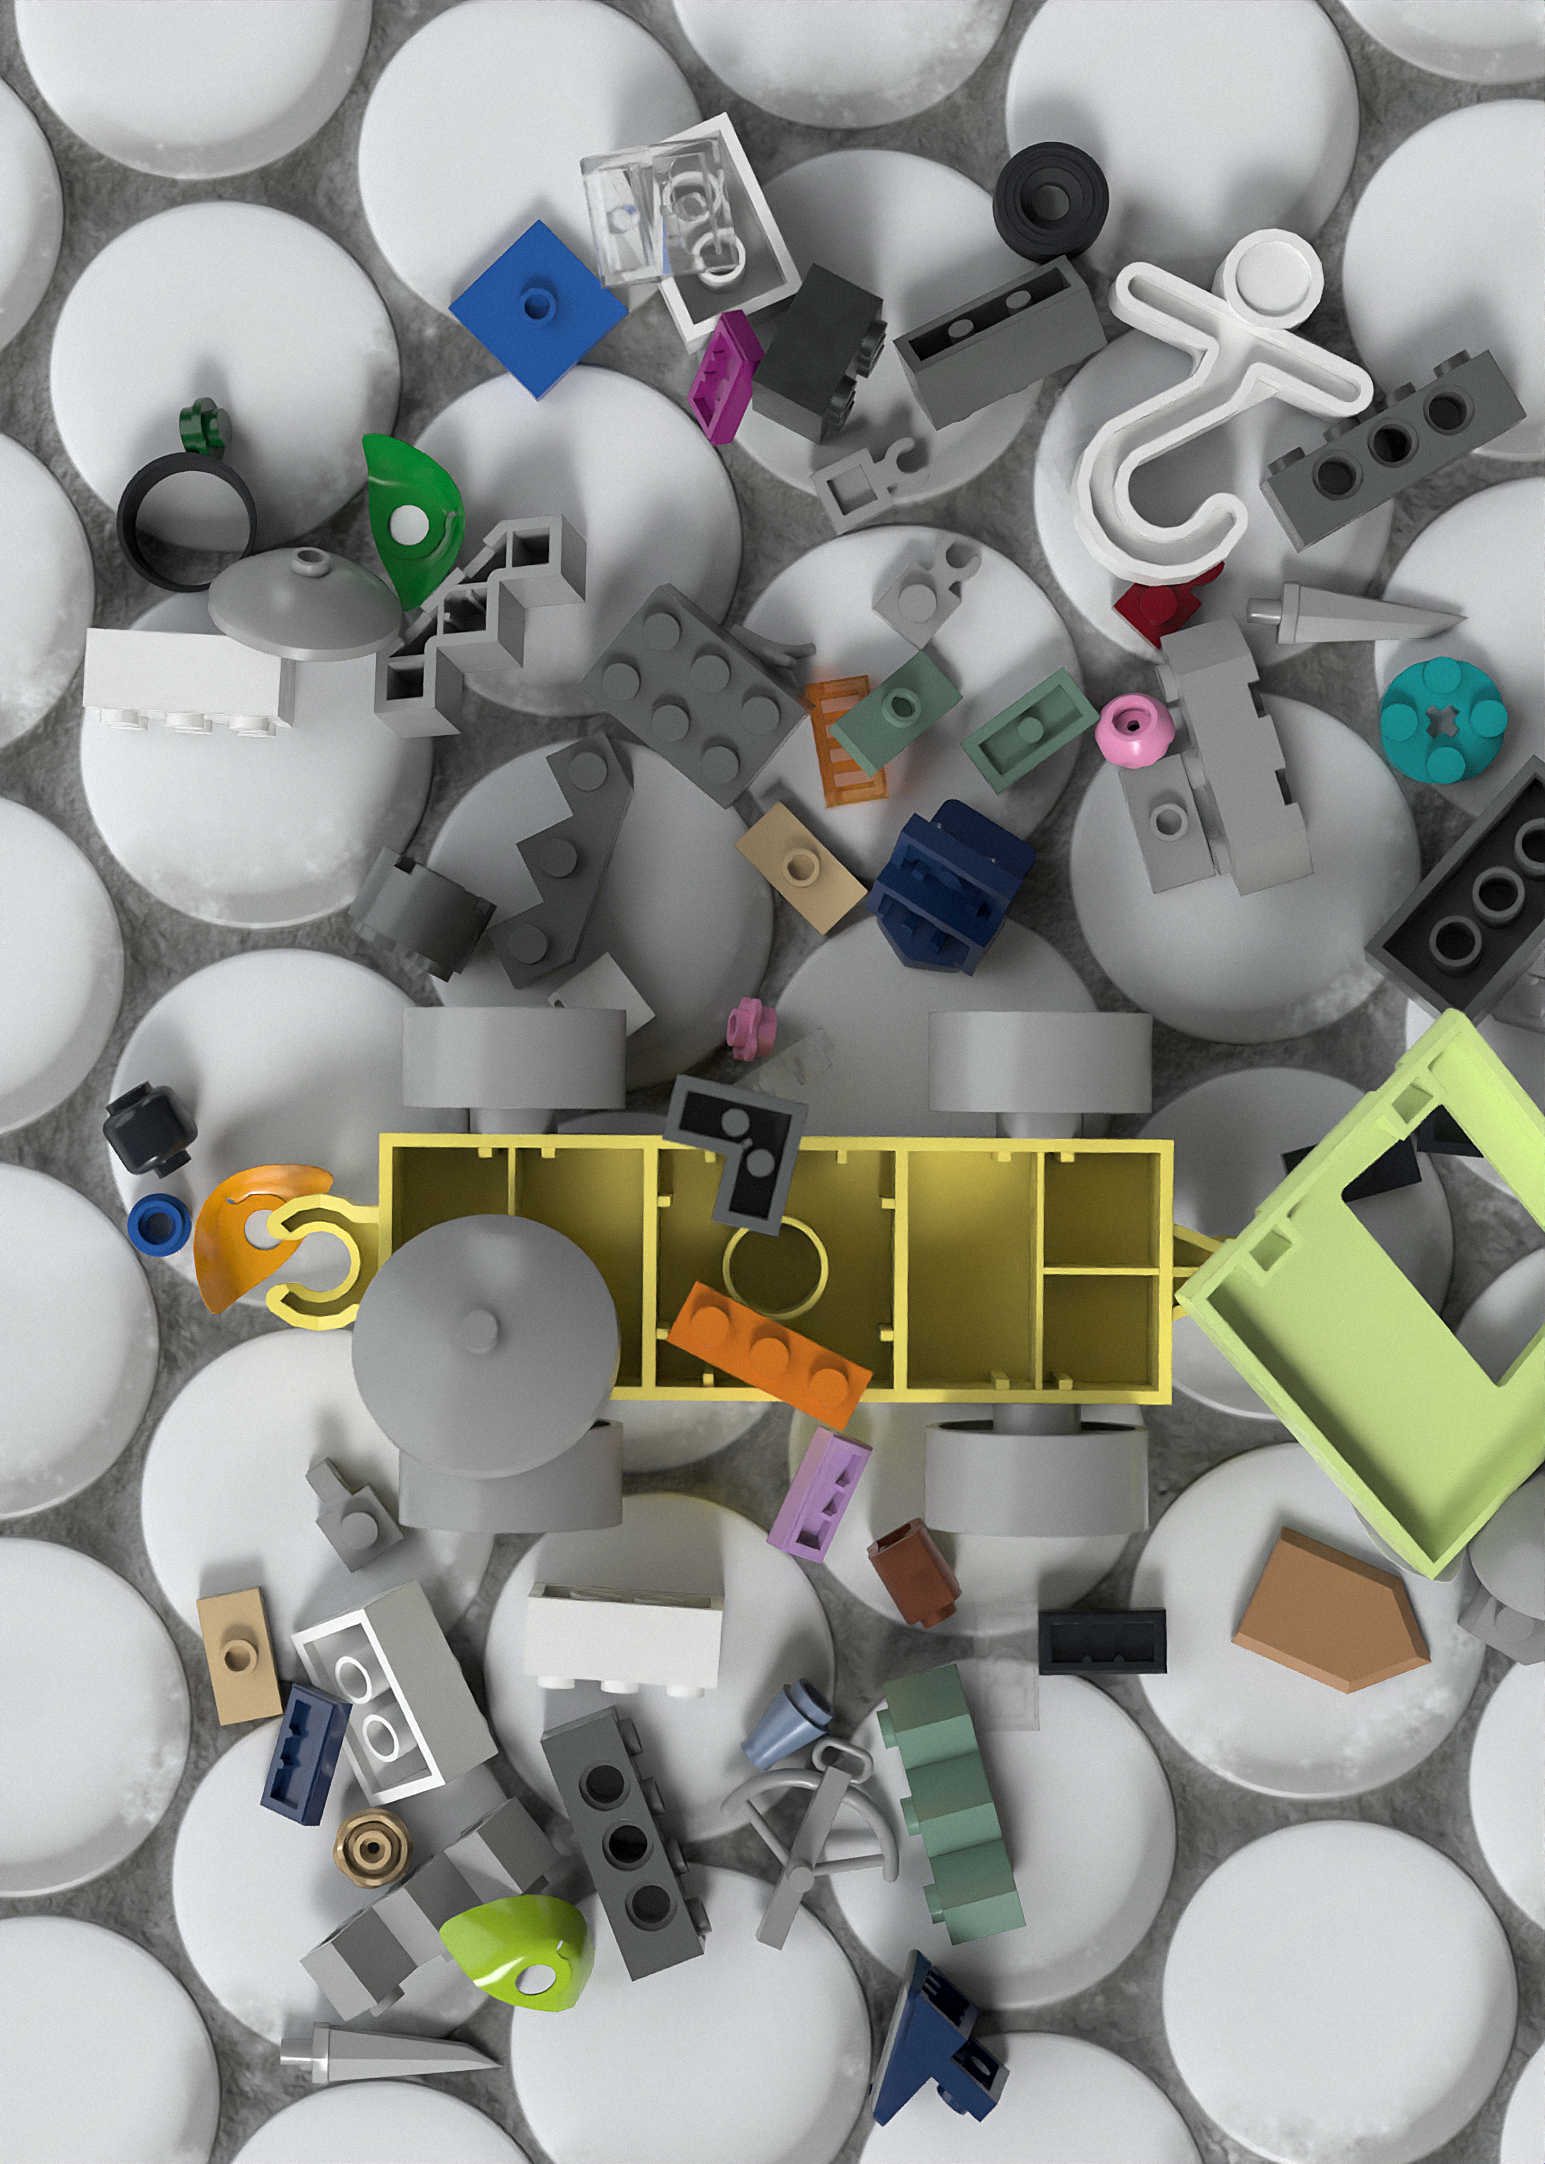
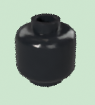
[103,1080,198,1179]

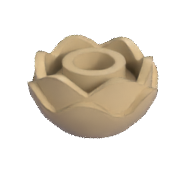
[333,1808,414,1889]

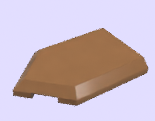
[1231,1525,1432,1694]

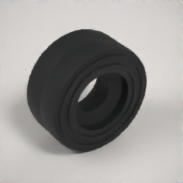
[992,142,1109,264]

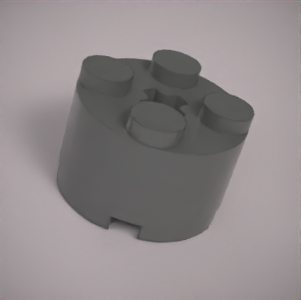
[348,845,497,983]

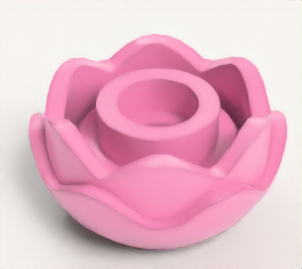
[1094,693,1175,769]

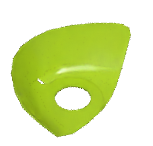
[439,1894,595,2013]

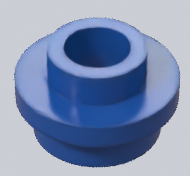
[127,1193,192,1257]

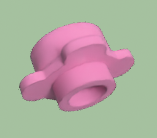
[727,997,777,1062]

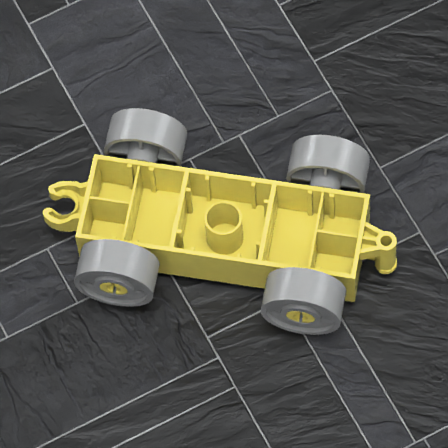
[265,1007,1237,1537]

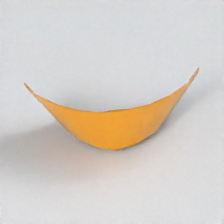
[193,1163,334,1314]

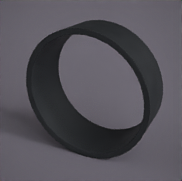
[116,452,257,593]

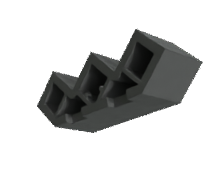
[486,729,634,990]

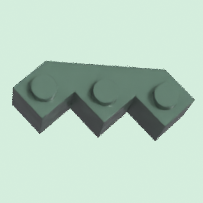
[876,1663,1026,1946]

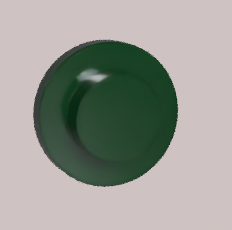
[179,397,232,460]

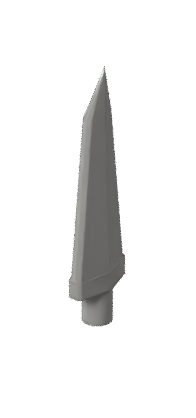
[1246,580,1470,646]
[280,2022,504,2083]

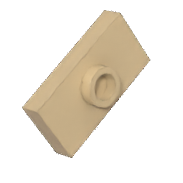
[734,801,868,937]
[196,1586,286,1726]

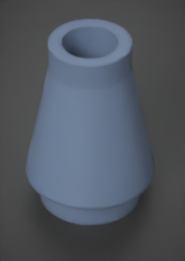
[741,1678,835,1771]

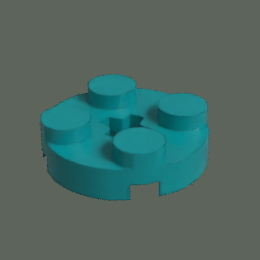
[1377,656,1508,786]

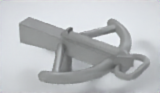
[720,1736,899,1950]

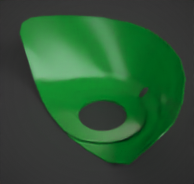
[361,433,466,612]

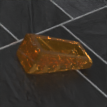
[805,675,889,811]

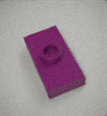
[687,309,765,446]

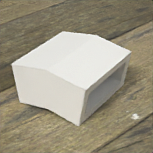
[547,952,657,1039]

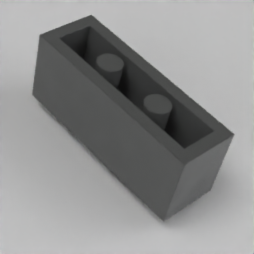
[892,255,1108,431]

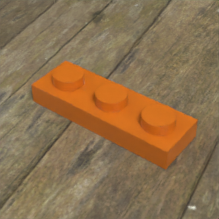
[666,1280,873,1432]

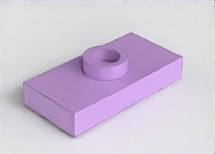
[766,1425,873,1564]

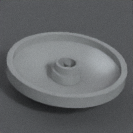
[352,1214,621,1479]

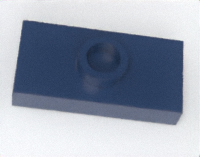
[260,1683,353,1826]

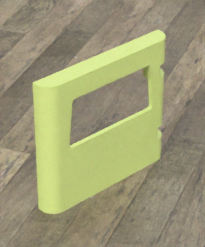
[1175,1008,1545,1580]

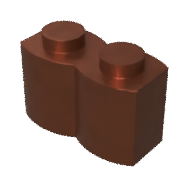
[866,1518,962,1629]

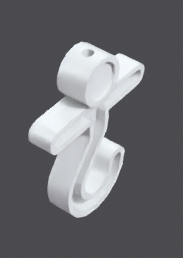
[1069,228,1374,586]

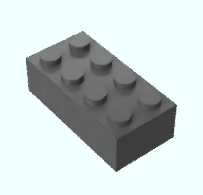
[1364,754,1545,1028]

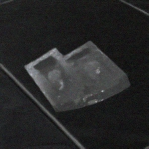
[579,136,740,289]

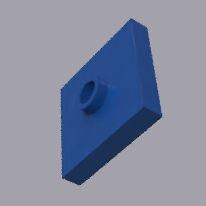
[448,219,629,402]

